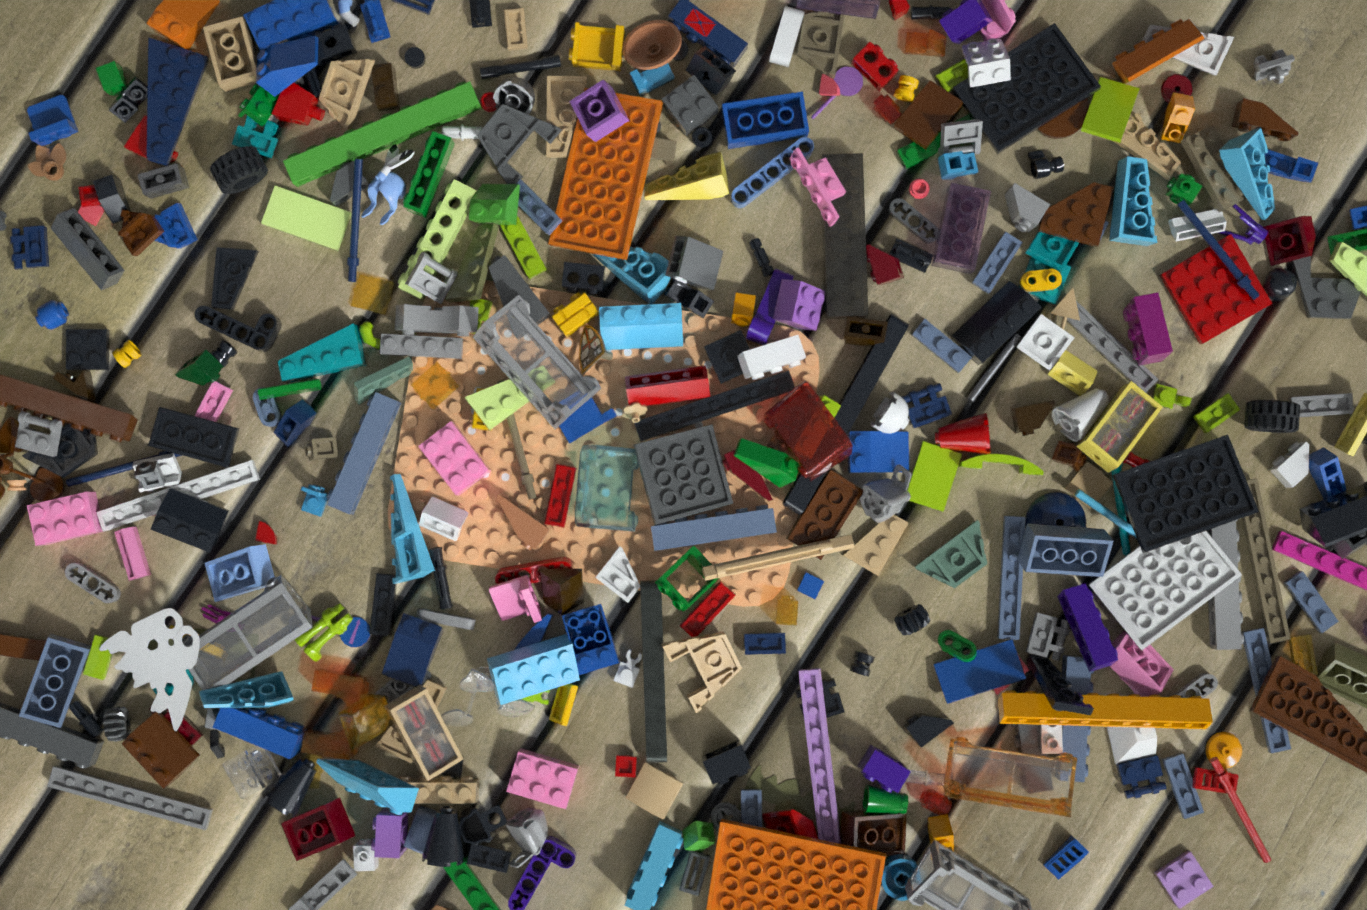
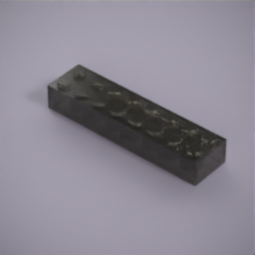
[820,153,868,320]

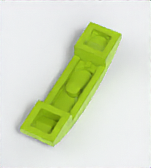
[958,454,1044,476]

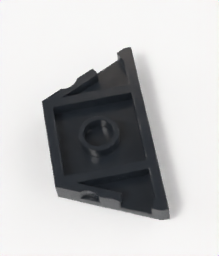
[22,424,98,478]

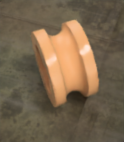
[7,480,27,491]

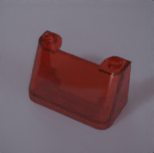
[763,380,853,481]

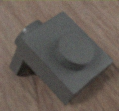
[134,461,166,490]

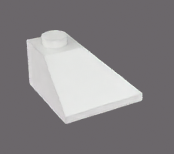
[1107,727,1157,764]

